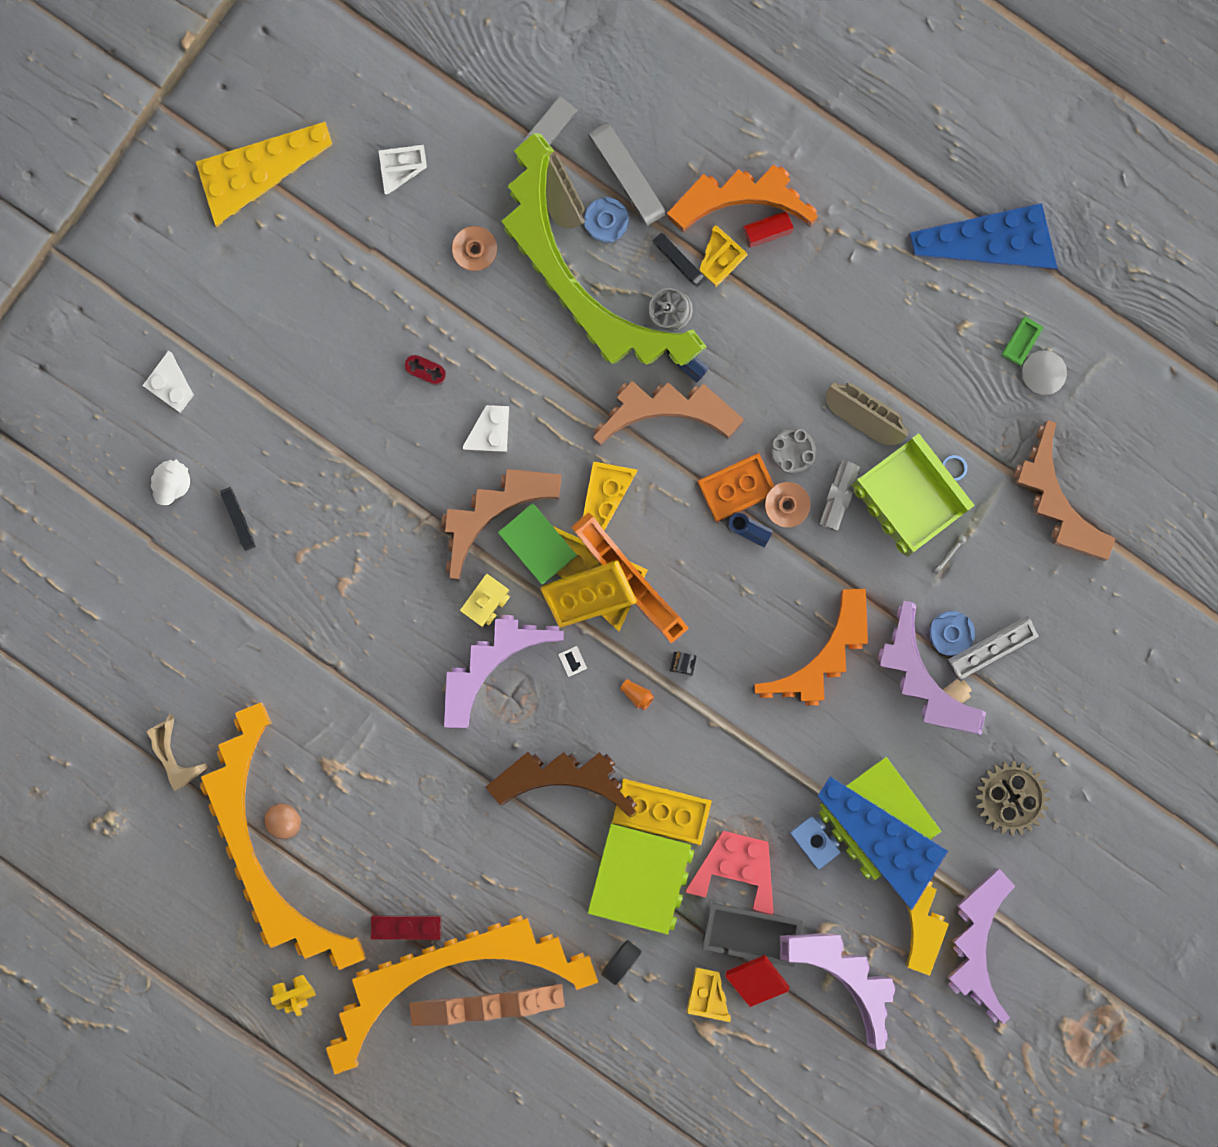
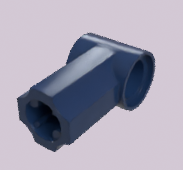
[667,350,710,383]
[727,513,773,548]

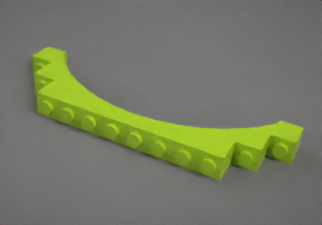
[501,133,707,366]

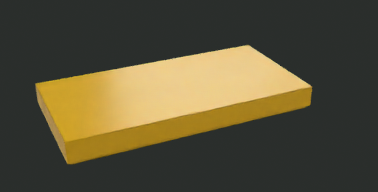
[540,560,637,628]
[612,778,712,845]

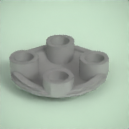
[1022,350,1067,395]
[771,428,816,473]

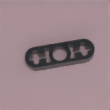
[652,233,706,288]
[220,486,256,551]

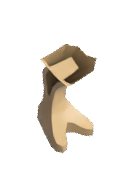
[146,714,208,791]

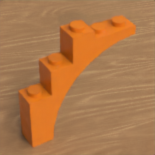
[667,164,818,232]
[571,512,689,644]
[754,589,868,706]

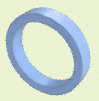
[942,455,967,481]

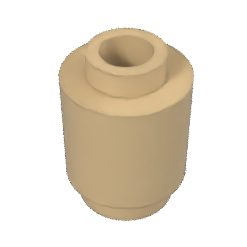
[943,679,972,703]

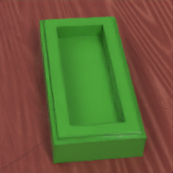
[1001,316,1044,367]

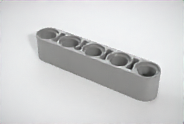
[588,122,666,226]

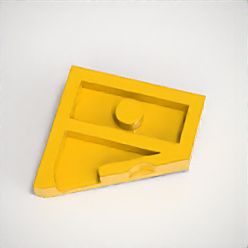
[699,225,747,287]
[686,967,731,1022]

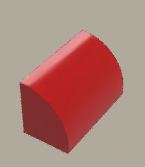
[742,211,794,248]

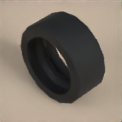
[601,940,642,985]

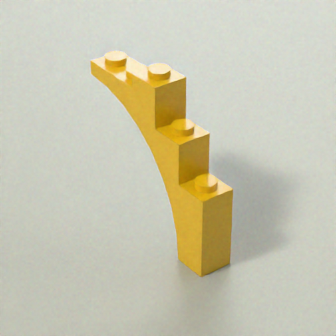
[906,882,949,976]

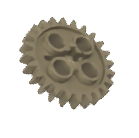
[975,761,1051,836]

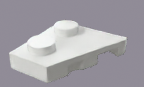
[379,145,427,194]
[143,350,194,413]
[463,405,509,452]

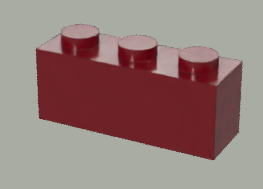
[371,915,442,940]

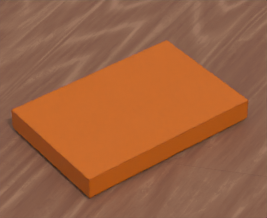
[697,453,774,522]

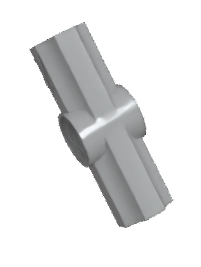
[819,460,860,531]

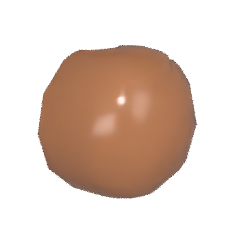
[264,803,301,840]

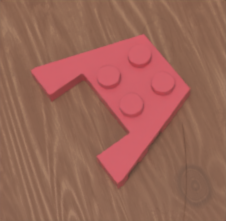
[686,831,774,915]

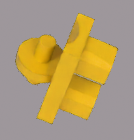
[270,975,316,1017]

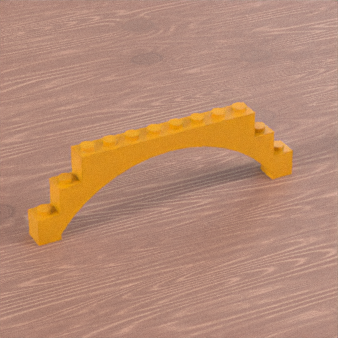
[200,702,367,970]
[326,915,598,1074]

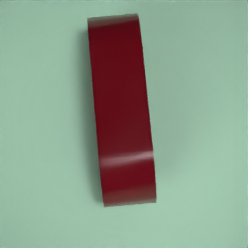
[405,355,446,386]

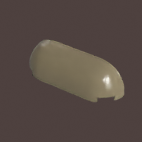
[546,154,585,228]
[826,382,908,445]

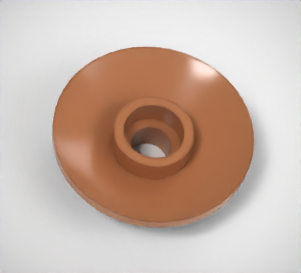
[452,226,497,271]
[765,482,811,528]

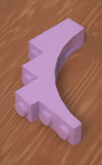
[878,601,986,735]
[444,615,564,728]
[947,868,1015,1024]
[780,933,895,1049]

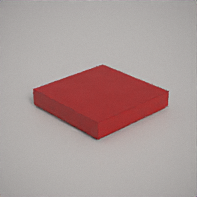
[725,955,790,1007]

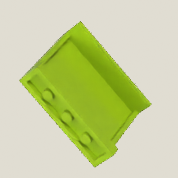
[851,434,975,557]
[818,757,942,882]
[588,823,694,935]

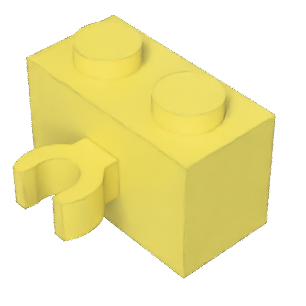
[460,574,510,628]

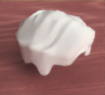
[151,459,190,505]

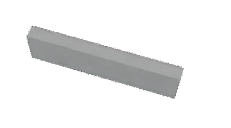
[948,616,1039,680]

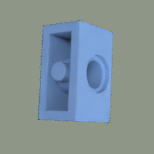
[789,816,840,870]

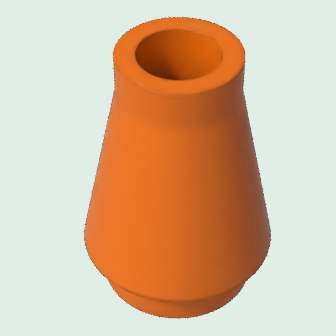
[620,679,655,711]

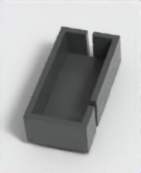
[702,902,803,967]

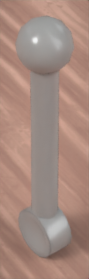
[933,535,967,574]

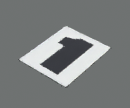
[558,646,587,677]

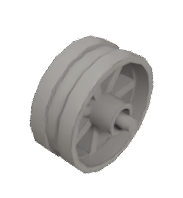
[649,288,693,331]

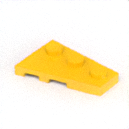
[583,461,638,531]

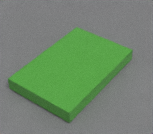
[498,503,577,585]

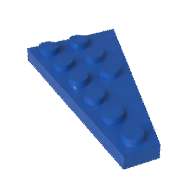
[909,203,1058,270]
[817,776,948,910]

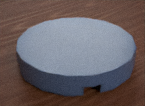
[584,197,629,243]
[929,611,975,656]

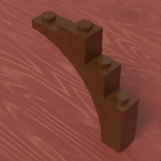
[485,752,638,819]

